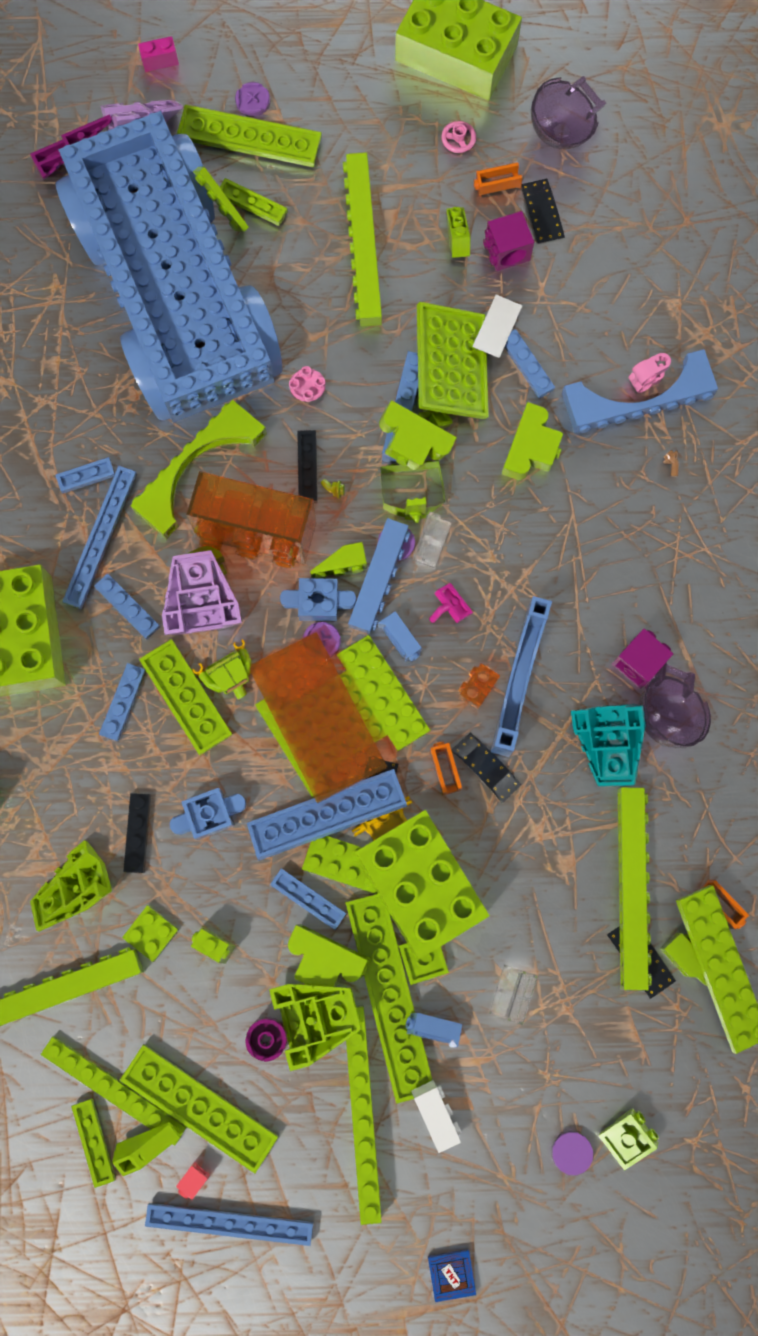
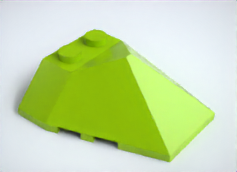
[30,840,112,932]
[269,984,362,1071]

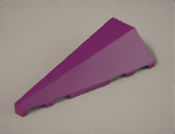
[30,114,112,180]

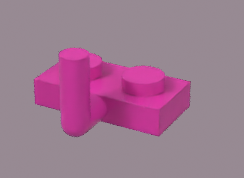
[429,583,473,623]

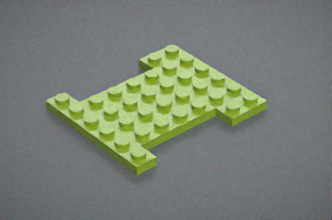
[255,635,430,798]

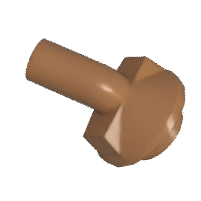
[663,450,679,476]

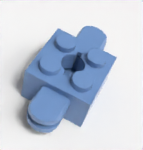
[280,578,356,621]
[170,788,246,840]

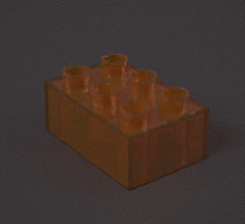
[186,471,317,569]

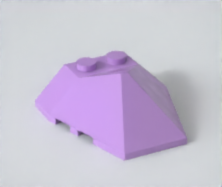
[101,100,183,130]
[162,550,242,635]

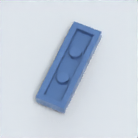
[56,457,115,494]

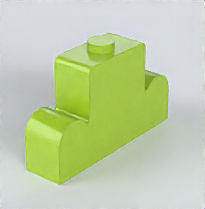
[379,400,457,470]
[502,402,563,480]
[288,924,371,987]

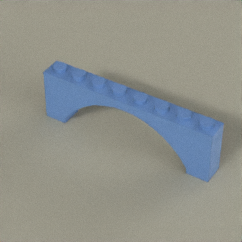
[562,349,718,433]
[490,596,552,757]

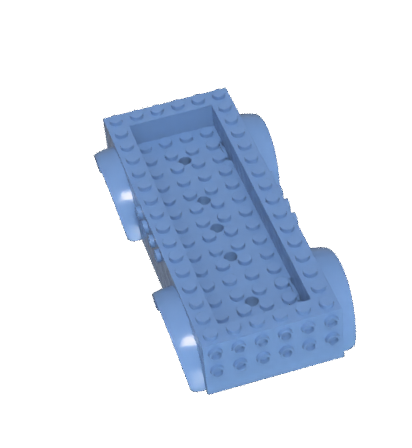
[55,111,282,423]

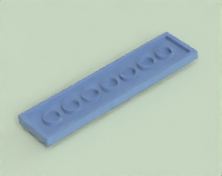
[247,769,407,861]

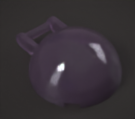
[531,76,607,150]
[638,662,711,748]

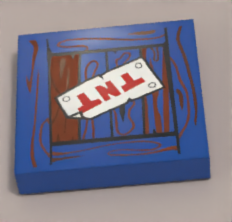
[428,1249,476,1302]

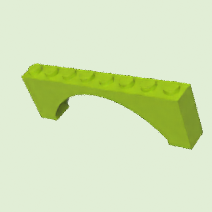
[130,400,267,540]

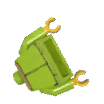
[192,639,251,699]

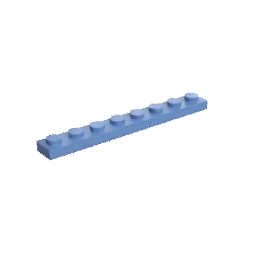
[62,465,137,610]
[145,1203,313,1246]

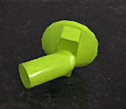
[321,479,345,499]

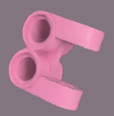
[628,353,671,393]

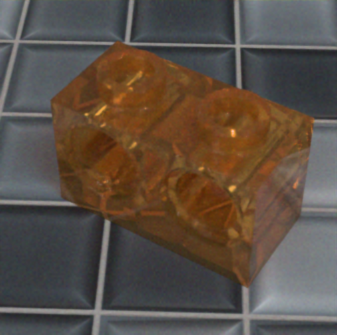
[458,663,500,710]

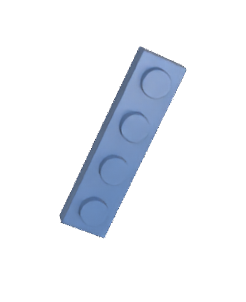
[504,329,555,399]
[94,573,160,640]
[99,663,146,742]
[270,868,347,930]

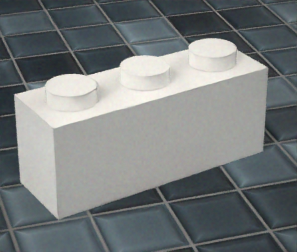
[411,1080,461,1153]

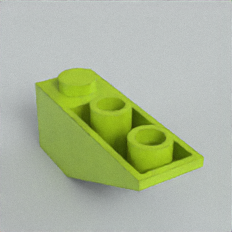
[446,207,470,258]
[310,542,367,579]
[112,1122,180,1176]

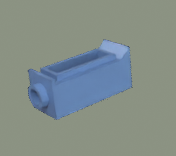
[378,611,422,662]
[406,1013,462,1047]

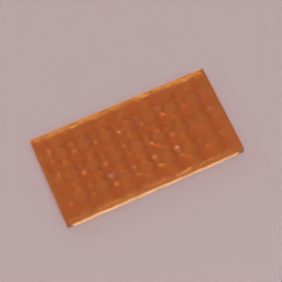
[250,632,387,804]

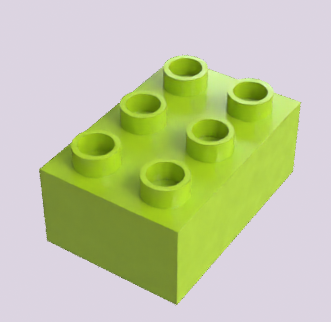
[395,0,522,101]
[0,565,66,697]
[355,810,490,960]

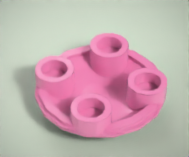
[289,366,326,402]

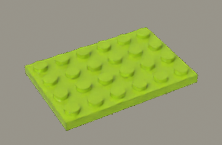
[417,302,489,419]

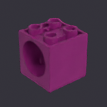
[483,211,535,271]
[612,629,673,689]

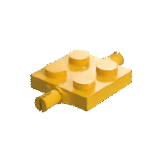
[351,796,412,841]

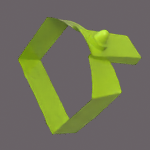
[380,461,446,523]

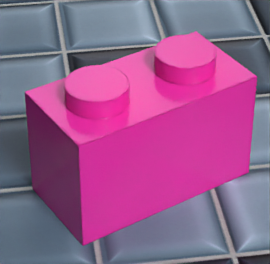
[138,36,179,72]

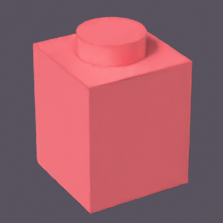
[176,1162,210,1200]

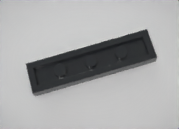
[297,430,318,504]
[123,793,151,873]

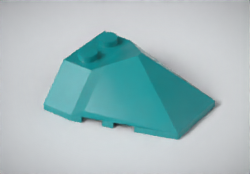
[571,704,646,786]

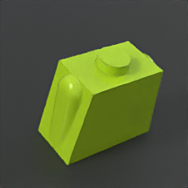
[191,927,236,964]

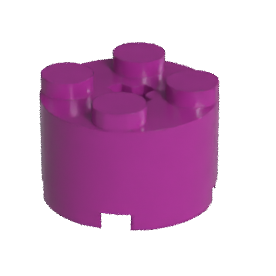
[245,1017,288,1062]

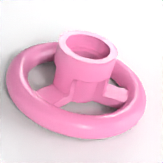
[441,121,476,153]

